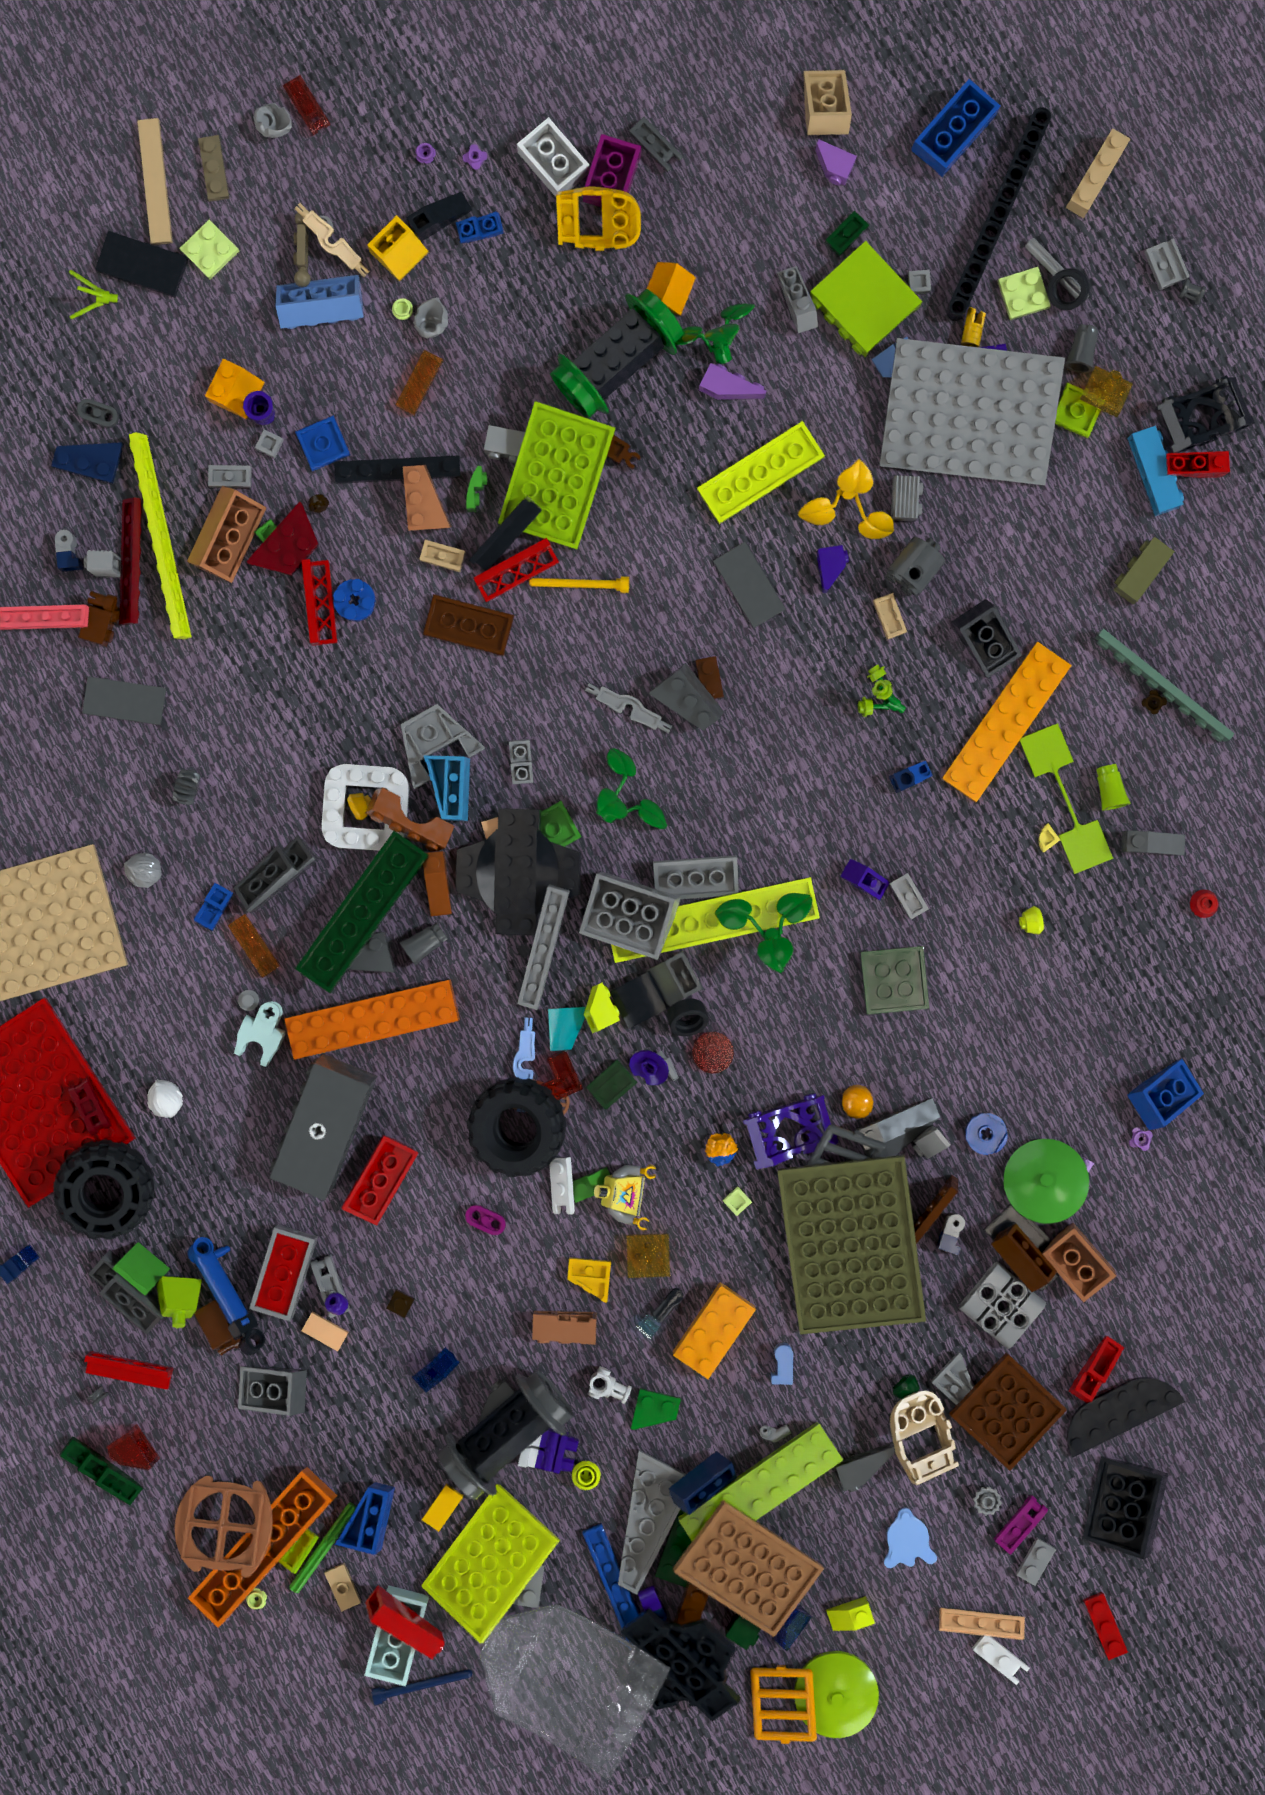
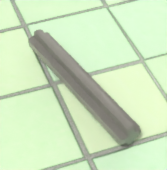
[1025,238,1089,303]

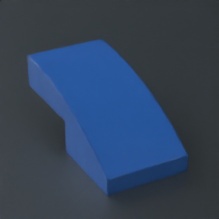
[194,883,233,931]

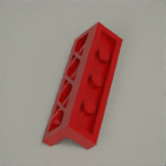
[473,538,559,603]
[301,559,338,646]
[84,1351,173,1390]

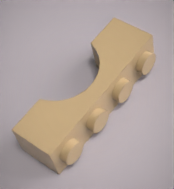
[1066,128,1130,218]

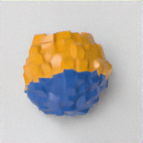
[705,1133,738,1166]

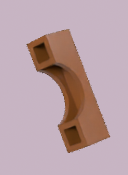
[365,787,455,852]

